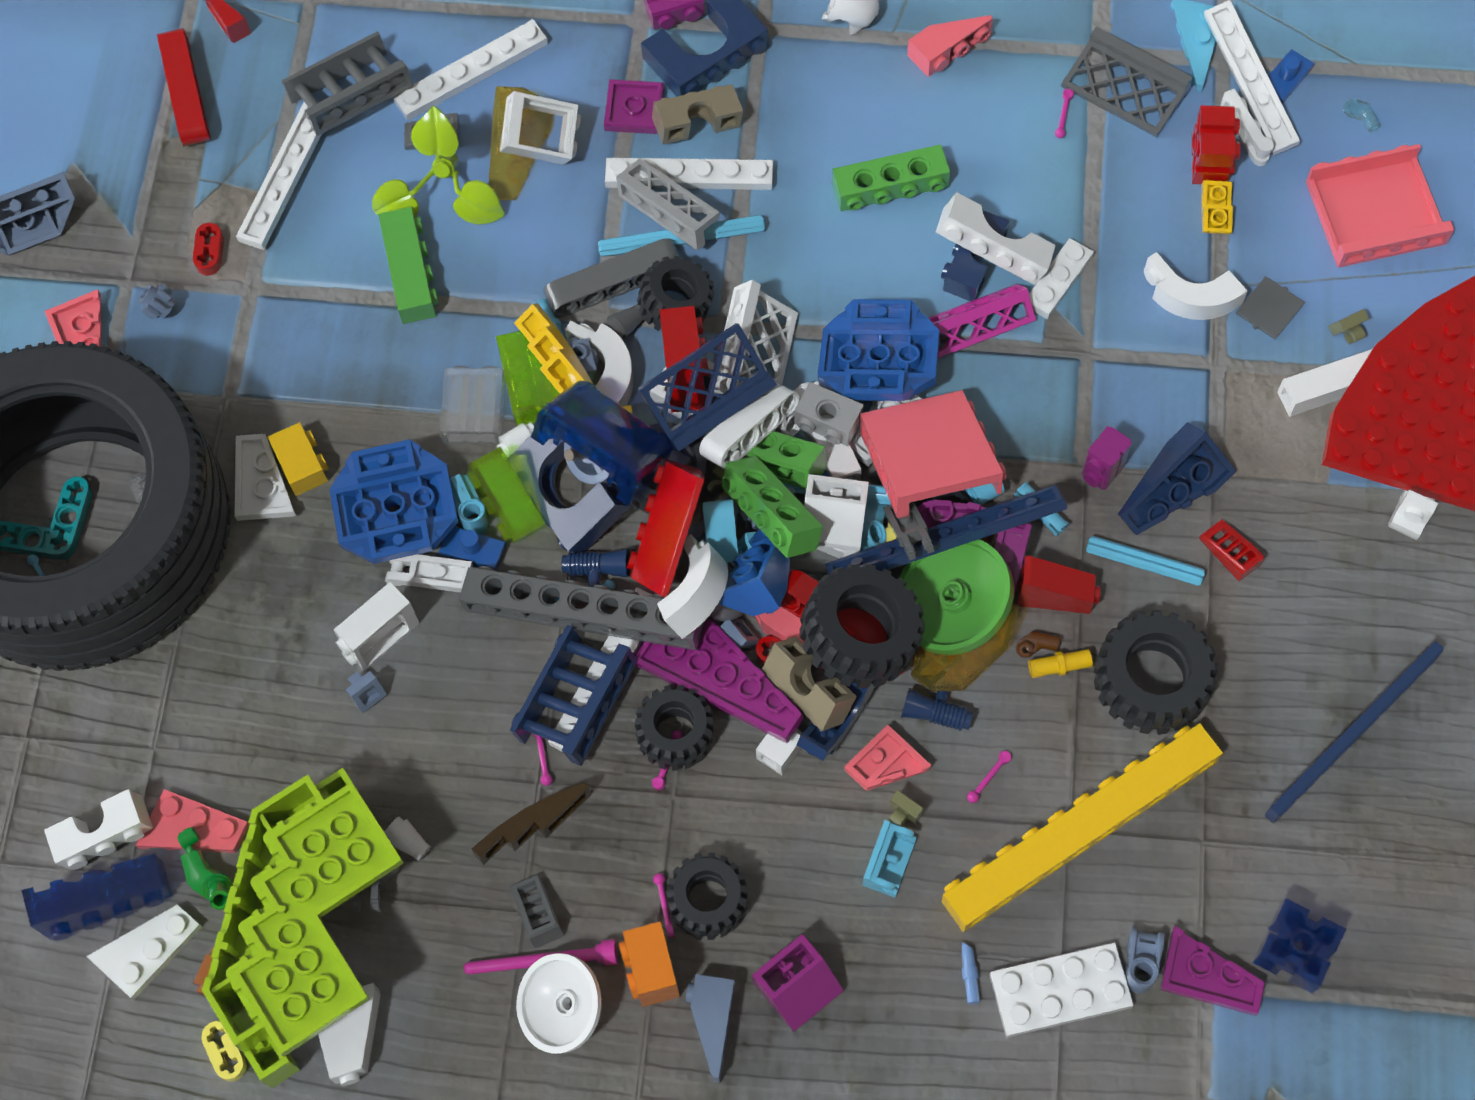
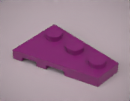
[1160,925,1265,1016]

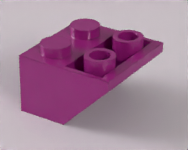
[752,934,844,1033]

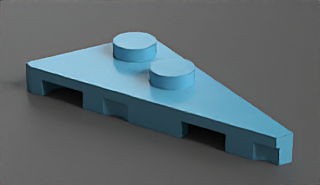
[1170,0,1216,92]

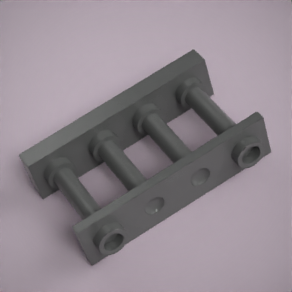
[281,31,413,136]

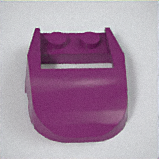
[917,500,1032,596]

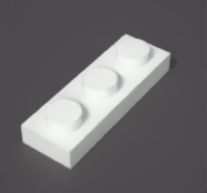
[1023,238,1094,320]

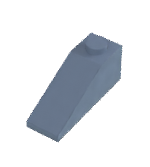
[686,974,735,1083]

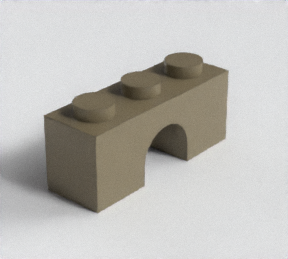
[652,84,743,145]
[761,636,857,731]

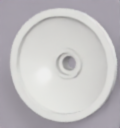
[516,954,601,1053]

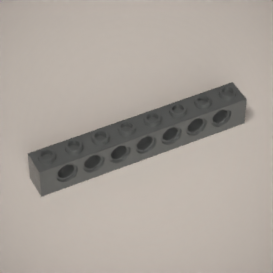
[459,566,704,650]

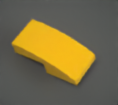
[1201,180,1233,235]

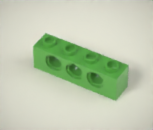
[832,144,950,212]
[704,425,827,489]
[721,456,823,558]

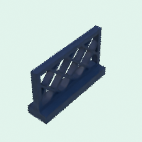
[638,323,777,451]

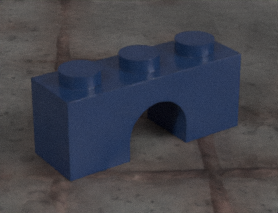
[941,210,1010,301]

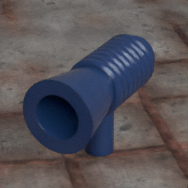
[561,548,630,587]
[901,683,973,731]

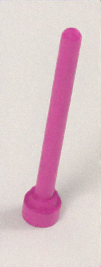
[463,939,618,975]

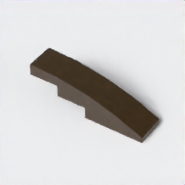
[471,782,591,865]

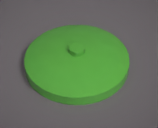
[899,539,1014,655]

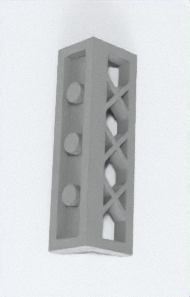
[616,158,720,251]

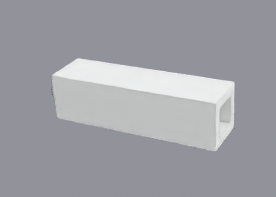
[1277,349,1372,417]
[793,381,861,481]

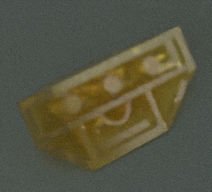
[911,603,1019,692]

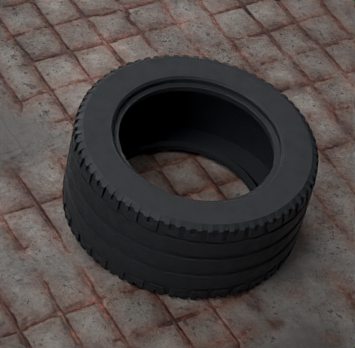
[0,341,230,671]

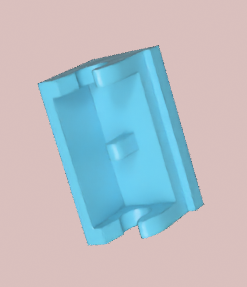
[862,820,917,897]

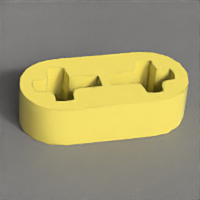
[201,1021,247,1082]

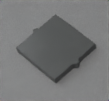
[1236,276,1305,340]

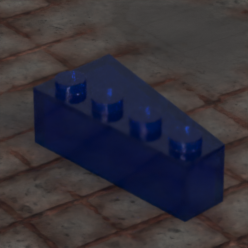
[21,853,173,941]

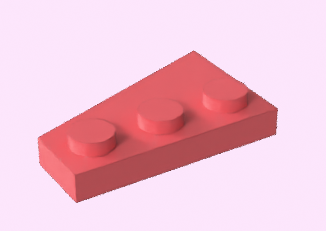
[44,289,102,348]
[135,789,250,853]

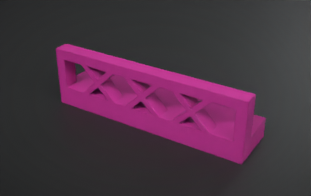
[928,284,1036,358]

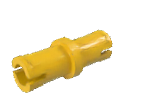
[1028,649,1093,678]

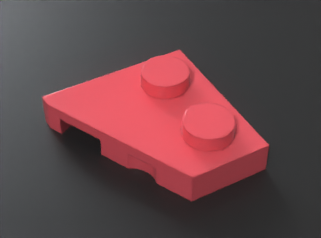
[844,724,931,791]

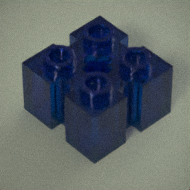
[1252,898,1346,994]

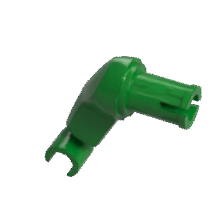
[177,827,232,910]

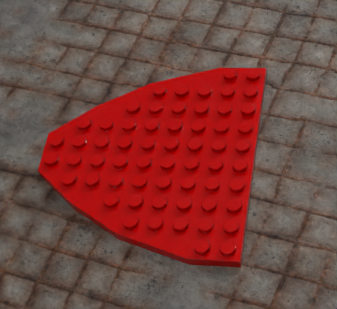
[1321,276,1475,511]

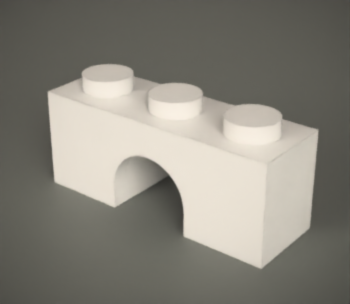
[44,789,153,870]

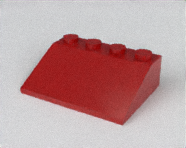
[627,459,704,597]

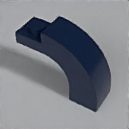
[796,679,874,761]

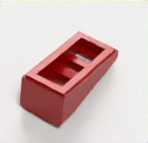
[205,0,251,43]
[1199,519,1265,582]

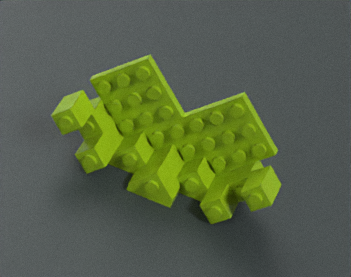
[202,768,404,1088]

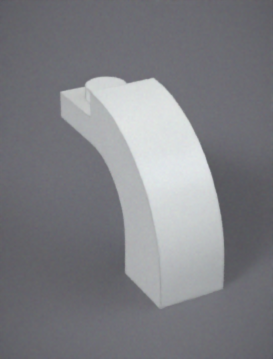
[1144,252,1247,320]
[565,321,634,408]
[1388,490,1438,540]
[657,534,728,639]

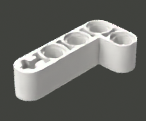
[699,381,800,469]

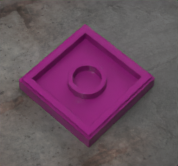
[604,79,664,134]

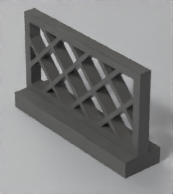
[1061,27,1192,138]

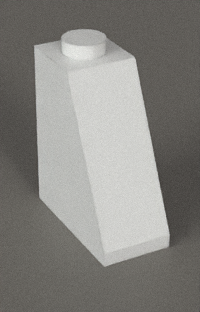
[318,983,380,1086]

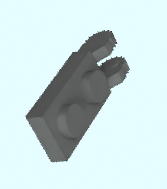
[883,502,934,561]

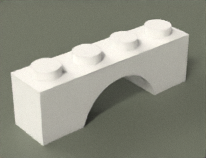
[936,192,1056,285]

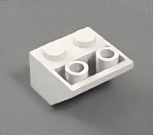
[804,474,869,551]

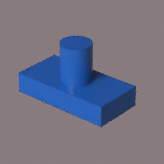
[1268,49,1314,104]
[439,527,507,572]

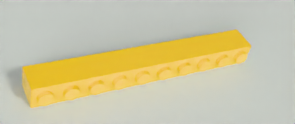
[941,723,1223,933]

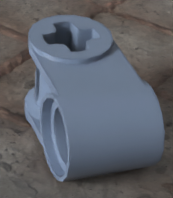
[1125,927,1164,994]

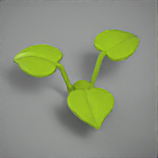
[372,105,505,224]

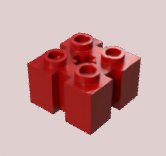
[1191,105,1240,185]

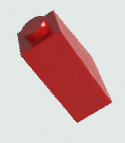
[1017,556,1100,614]

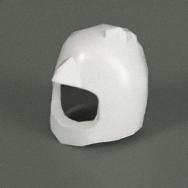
[821,0,879,35]

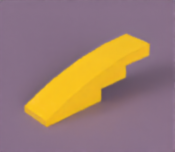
[514,303,598,414]

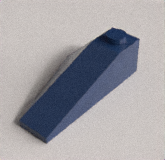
[1118,422,1236,535]

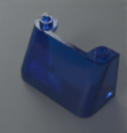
[531,380,672,506]

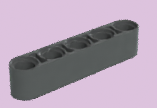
[544,238,679,317]

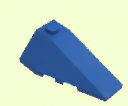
[718,529,790,617]

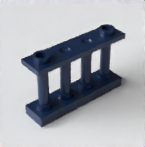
[510,625,638,766]

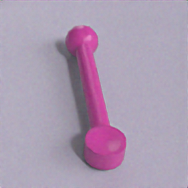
[1055,89,1074,139]
[652,730,683,790]
[533,734,553,786]
[967,751,1011,803]
[653,873,674,938]

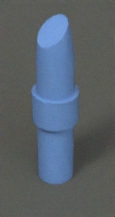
[962,942,980,1005]

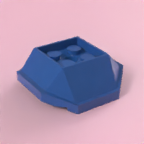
[817,299,940,401]
[329,439,459,564]

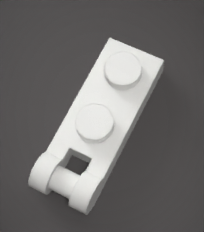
[1221,88,1274,166]
[385,554,473,593]

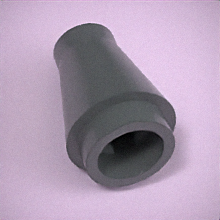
[603,304,646,340]

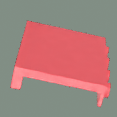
[1306,144,1454,268]
[860,390,1006,518]

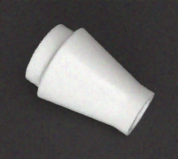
[384,816,431,861]

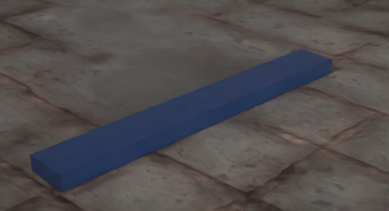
[825,485,1067,575]
[1264,641,1444,823]

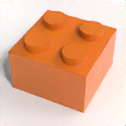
[619,921,680,1007]

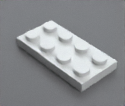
[989,943,1134,1038]

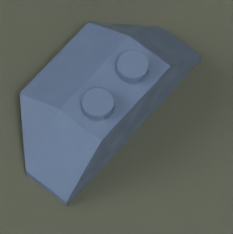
[0,172,75,255]

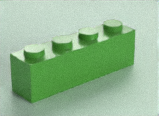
[378,207,439,324]

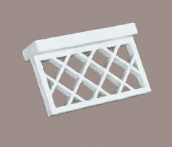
[714,280,798,393]

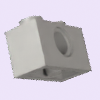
[794,382,864,446]

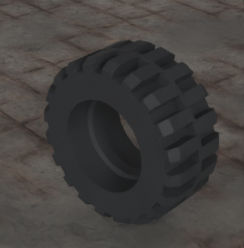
[799,564,925,688]
[1094,610,1218,735]

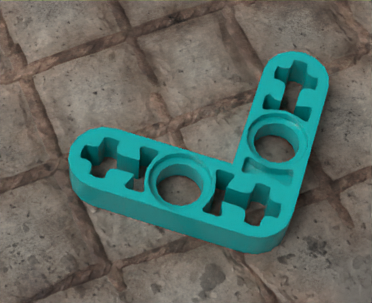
[0,477,93,560]

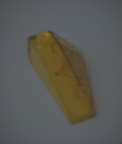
[489,86,554,200]

